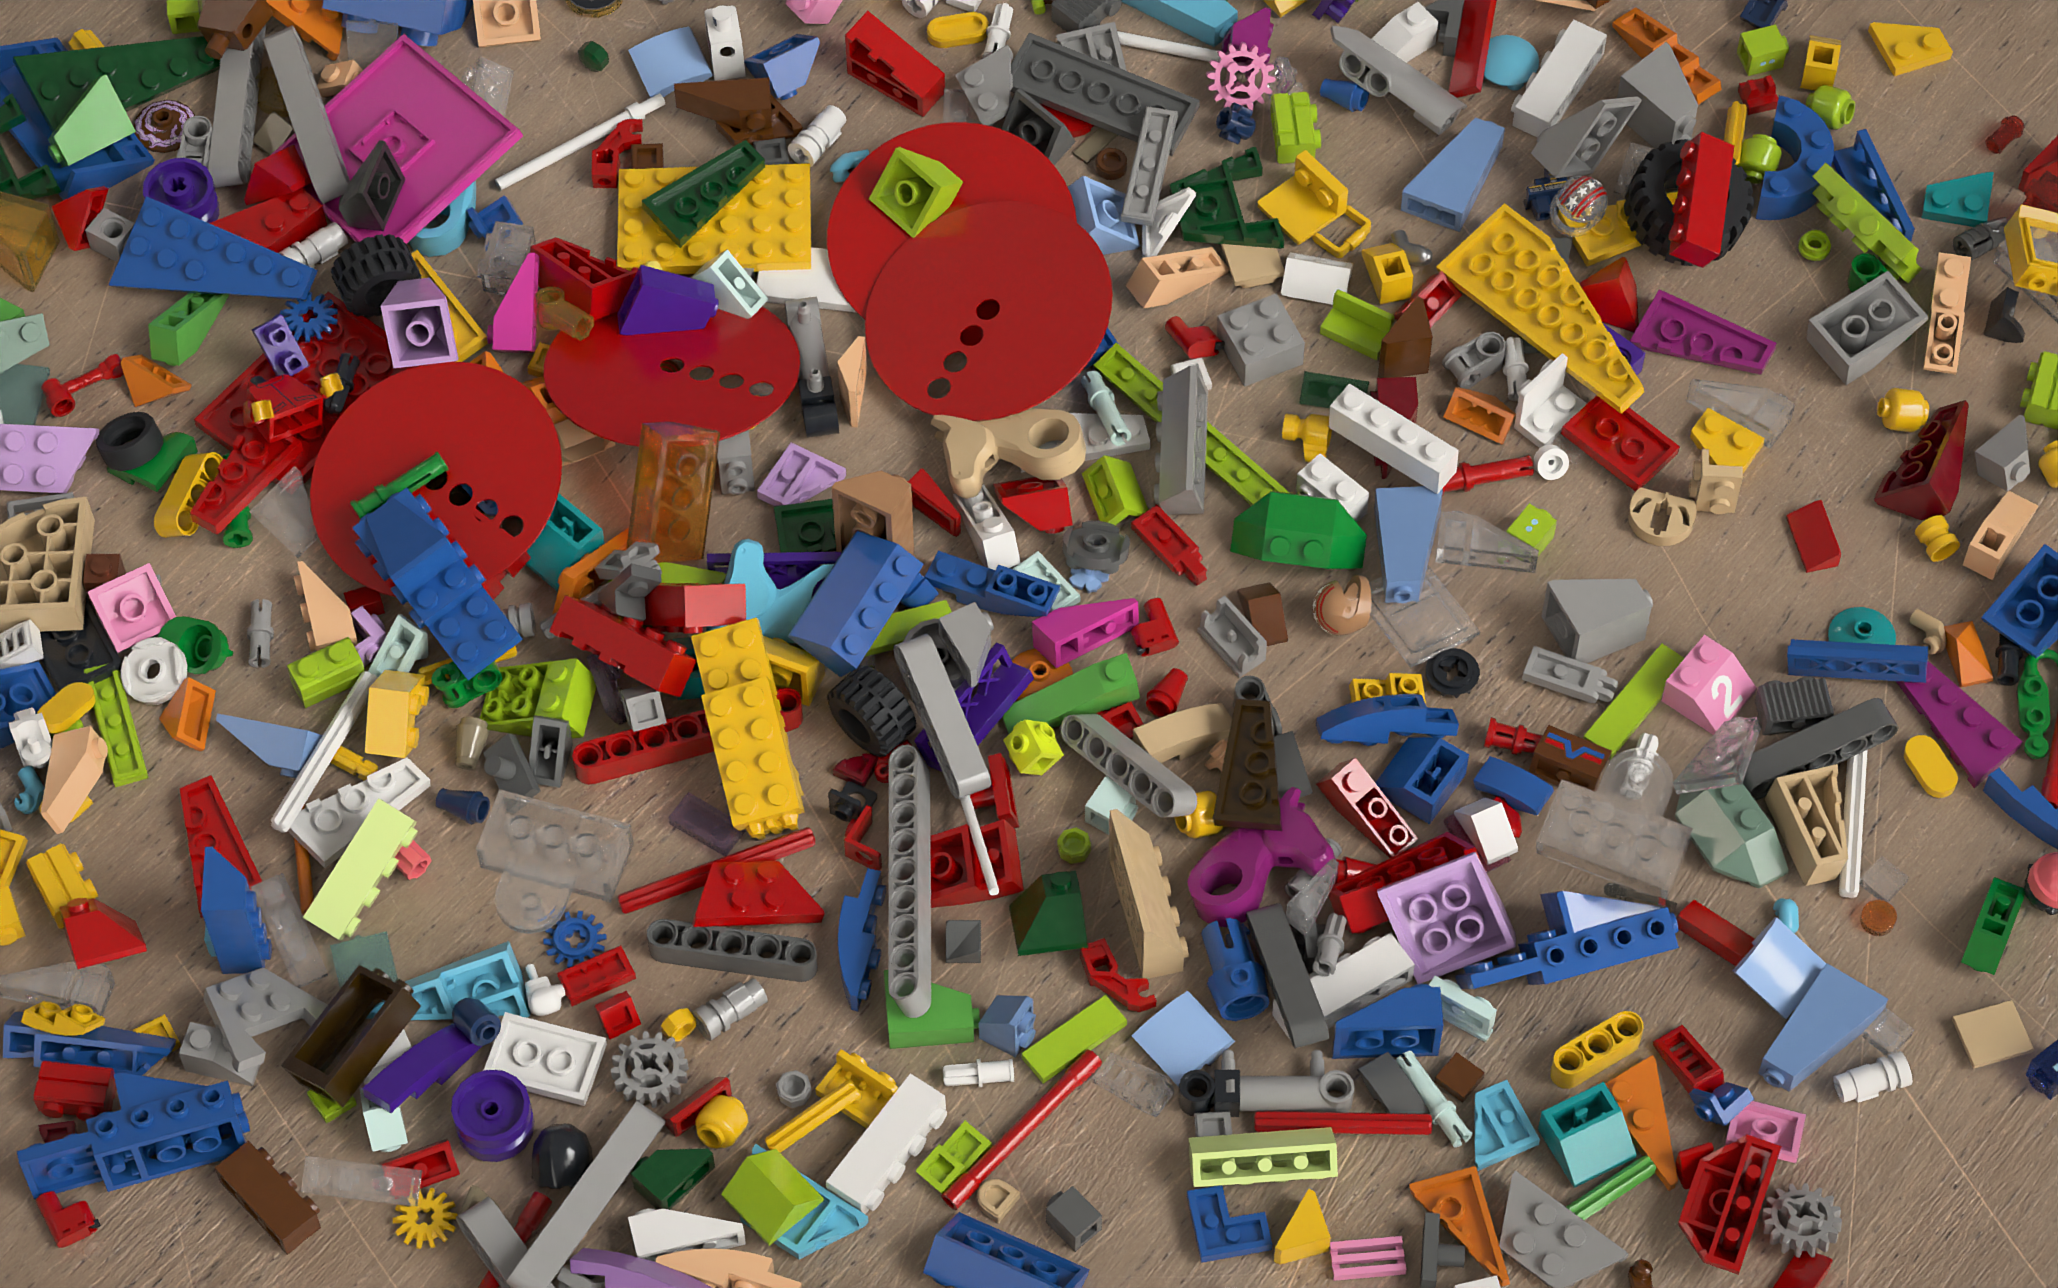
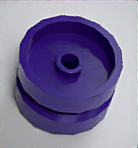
[143,158,220,223]
[451,1070,535,1162]

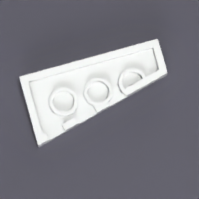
[1020,413,1150,473]

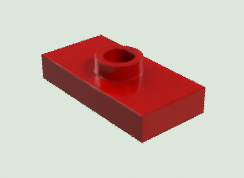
[557,945,636,1007]

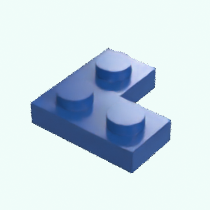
[1187,1185,1273,1263]

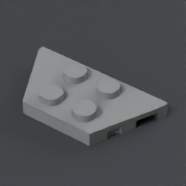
[1499,1170,1629,1288]

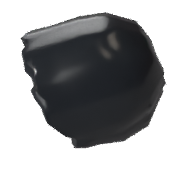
[531,1123,593,1189]

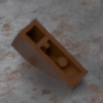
[674,78,772,130]

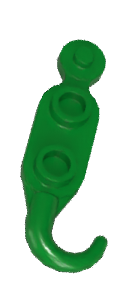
[2016,649,2058,759]

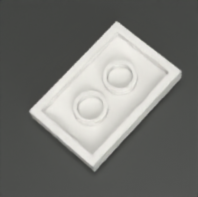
[483,1012,607,1106]

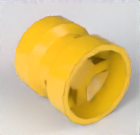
[1914,515,1960,562]

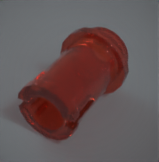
[1985,115,2025,154]

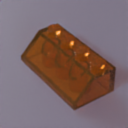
[626,422,720,563]

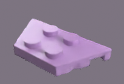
[0,424,99,493]

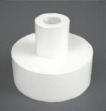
[1533,444,1569,480]

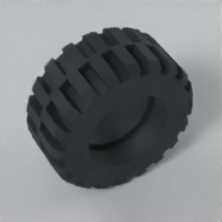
[1624,139,1754,266]

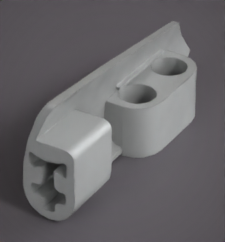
[1330,25,1467,135]

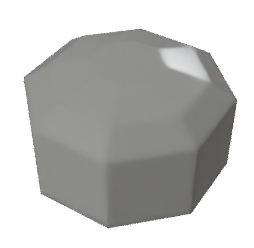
[776,1070,812,1108]

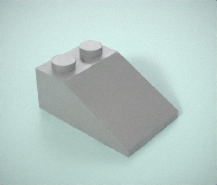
[1531,96,1642,178]
[1806,271,1928,385]

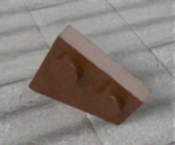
[715,94,803,146]

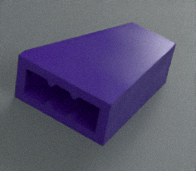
[617,265,719,335]

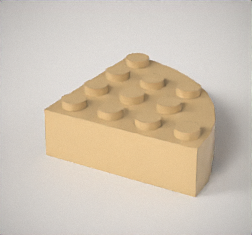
[0,497,95,633]

